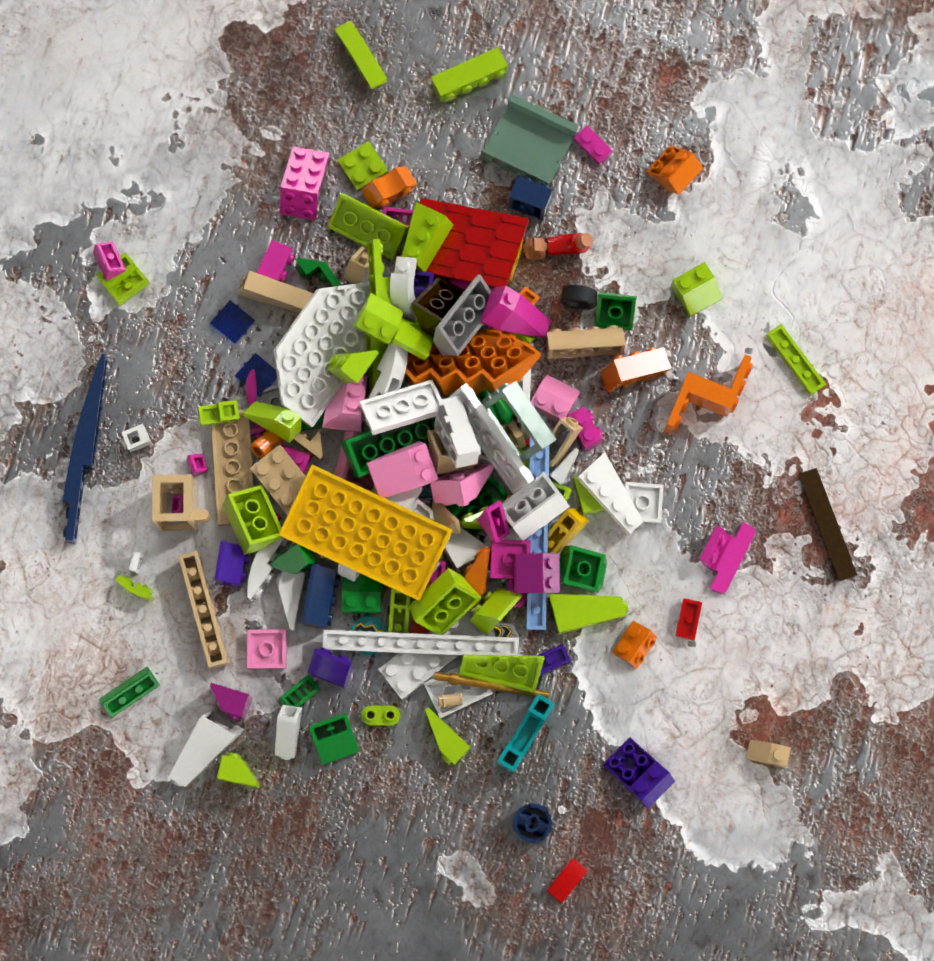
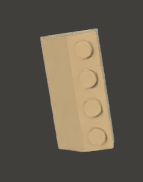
[546,325,626,359]

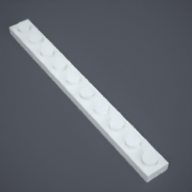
[323,630,519,656]

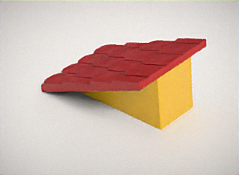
[400,198,529,288]

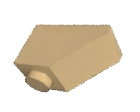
[343,245,369,284]
[745,740,791,768]

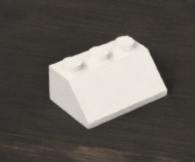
[502,472,570,541]

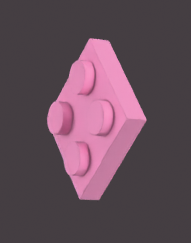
[247,629,287,669]

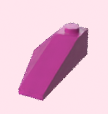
[480,285,551,338]

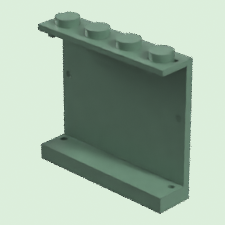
[481,94,578,186]

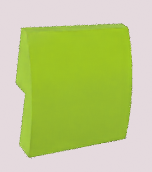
[96,252,150,306]
[391,317,434,360]

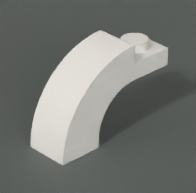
[390,257,417,321]

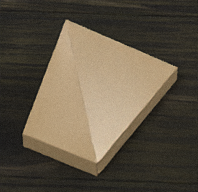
[432,500,461,534]

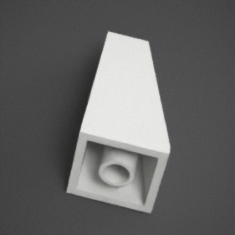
[168,710,244,787]

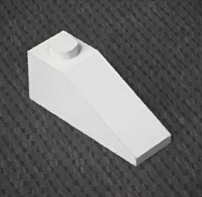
[276,570,306,632]

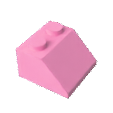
[531,375,580,423]

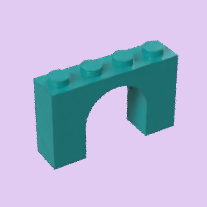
[496,693,555,775]

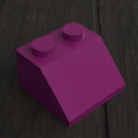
[514,553,560,593]
[210,683,252,722]

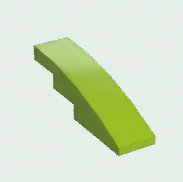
[335,20,388,90]

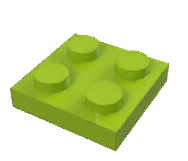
[337,141,389,192]

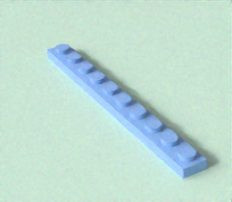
[527,437,549,630]

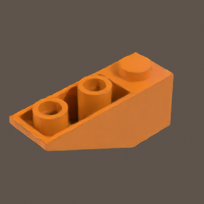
[464,546,490,609]

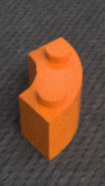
[361,166,418,209]

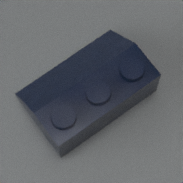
[302,564,340,630]

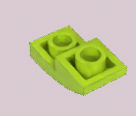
[115,574,154,602]

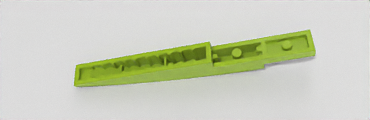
[365,239,391,397]

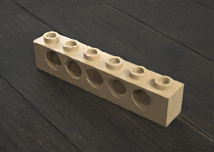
[178,551,230,670]

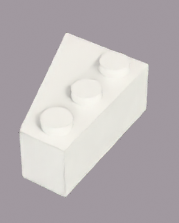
[434,396,481,468]

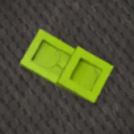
[197,400,240,427]

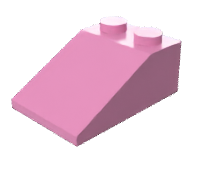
[366,441,438,498]
[430,463,494,506]

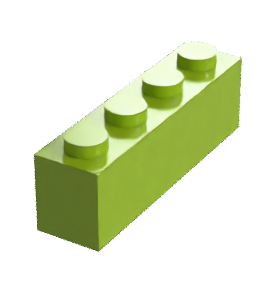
[431,47,508,102]

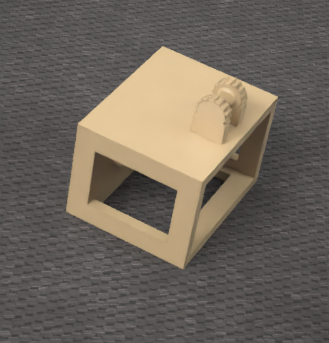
[152,474,211,531]

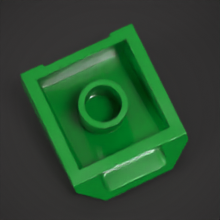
[559,545,607,593]

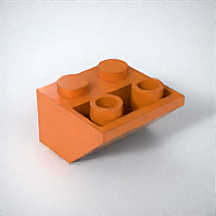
[646,145,703,195]

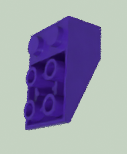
[602,737,675,809]

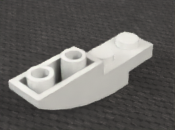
[369,341,408,398]
[247,537,290,602]

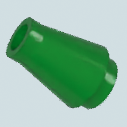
[493,398,514,425]

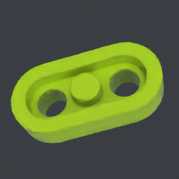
[361,705,400,726]

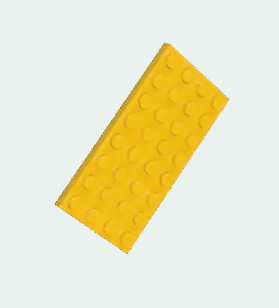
[279,465,453,601]

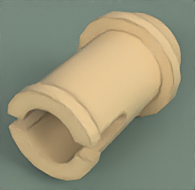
[438,693,463,709]

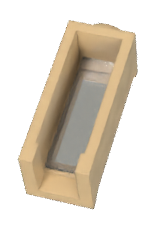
[549,417,583,467]

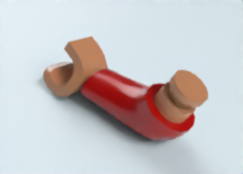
[523,233,593,260]

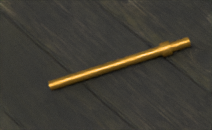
[433,672,549,699]

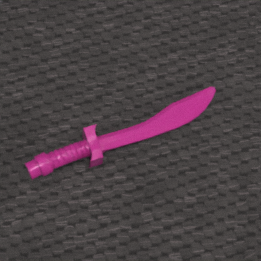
[246,369,266,460]

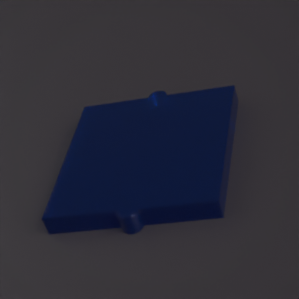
[210,300,255,344]
[235,353,277,397]

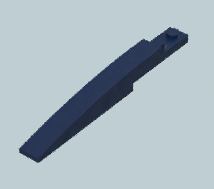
[63,354,108,544]

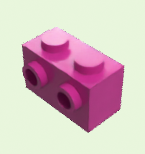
[257,240,295,282]
[567,406,603,453]

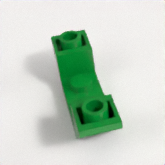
[295,258,342,287]

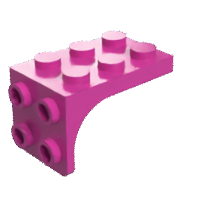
[280,146,330,220]

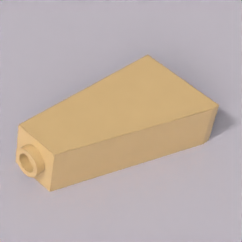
[237,271,314,313]

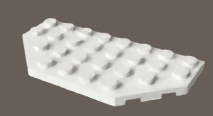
[274,282,370,427]

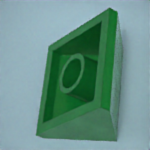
[595,292,637,331]

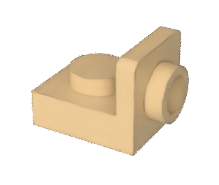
[501,420,526,449]

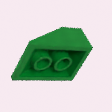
[342,574,382,614]

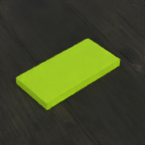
[327,193,409,261]

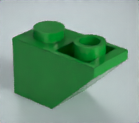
[270,543,318,574]

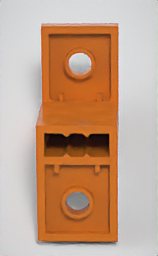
[664,354,753,435]

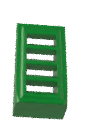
[277,674,321,707]

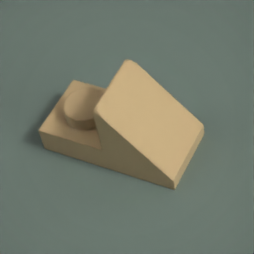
[292,430,324,463]

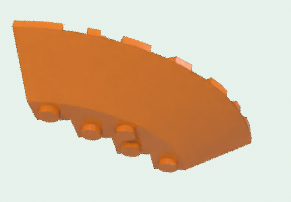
[404,328,541,397]

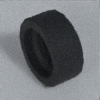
[560,285,598,309]

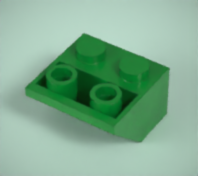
[309,713,360,765]

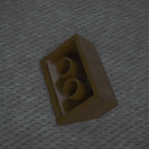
[411,276,464,337]

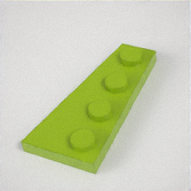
[459,654,544,693]

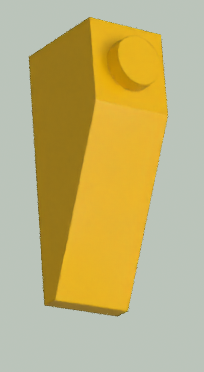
[548,508,589,553]

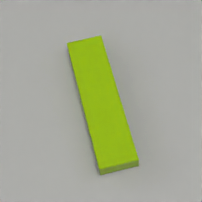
[765,324,826,396]

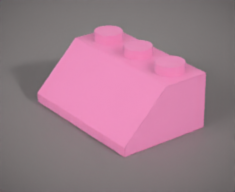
[322,375,368,432]

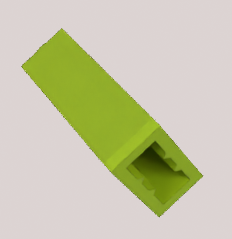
[548,594,629,635]

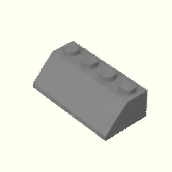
[433,275,491,356]

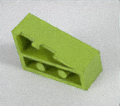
[402,202,453,272]

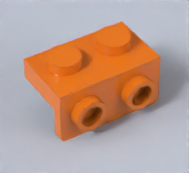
[612,621,657,669]

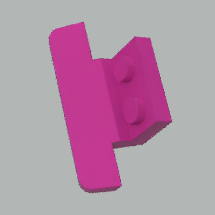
[699,521,755,594]

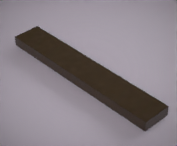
[798,468,857,582]

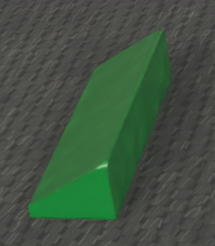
[99,666,160,718]

